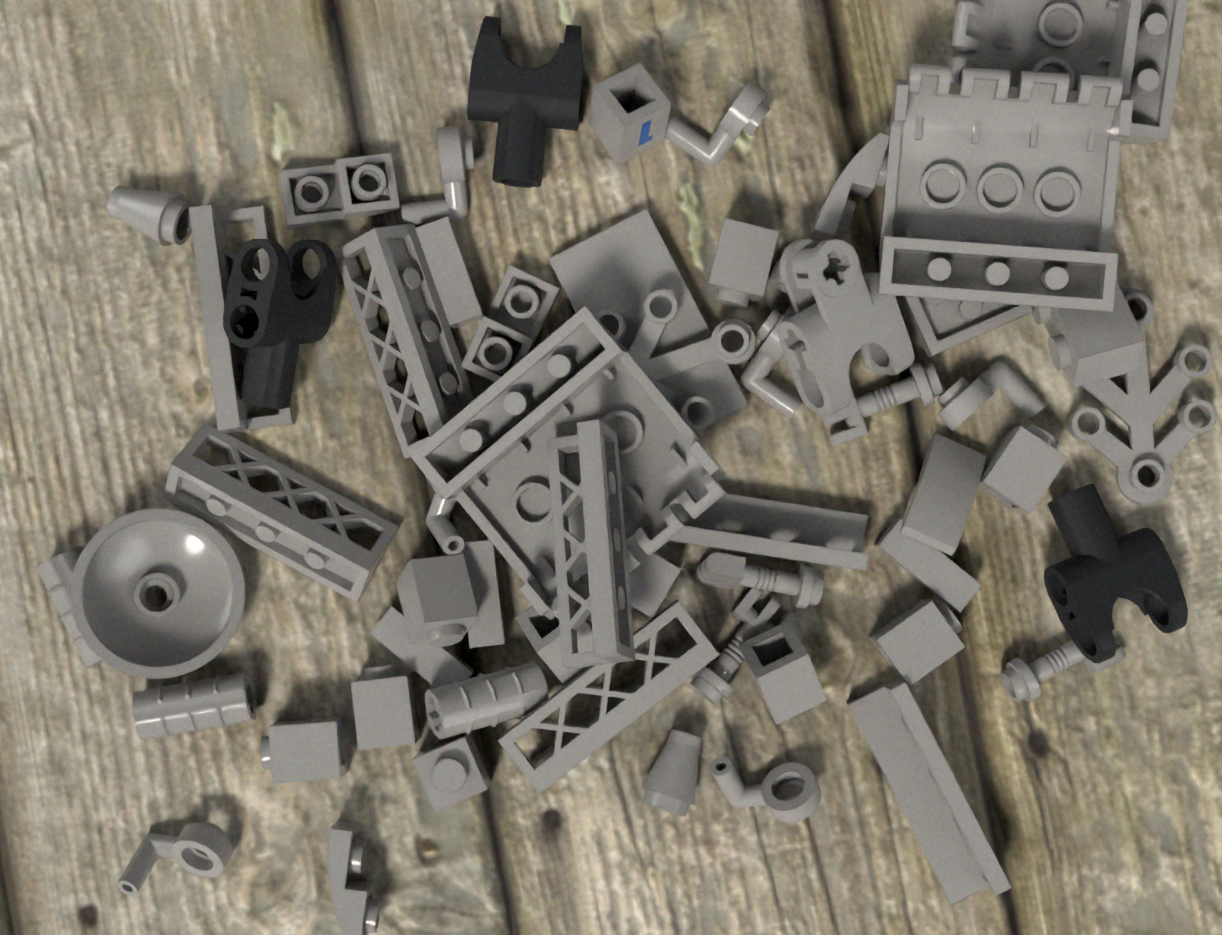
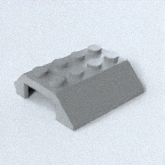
[948,0,1188,144]
[878,63,1134,312]
[409,306,727,620]

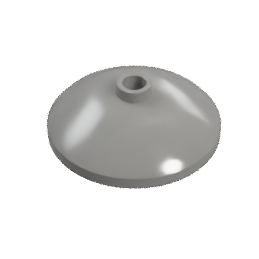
[70,508,245,679]

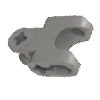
[778,238,915,417]

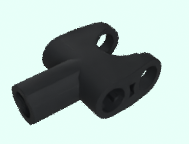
[467,16,584,188]
[223,239,337,409]
[1044,483,1188,663]

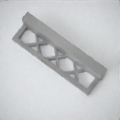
[189,205,295,434]
[333,223,475,459]
[546,419,635,669]
[163,422,399,603]
[669,493,869,571]
[498,599,720,794]
[846,678,1012,905]

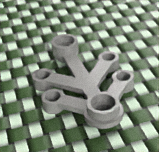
[1063,288,1217,504]
[595,290,756,430]

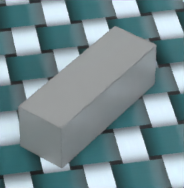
[415,216,484,330]
[874,519,982,612]
[459,540,507,648]
[370,605,475,687]

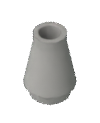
[107,185,195,246]
[641,729,703,817]

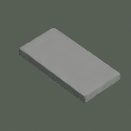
[548,208,748,432]

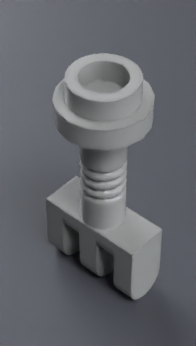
[820,362,943,447]
[695,552,824,609]
[690,587,799,705]
[1000,630,1126,703]

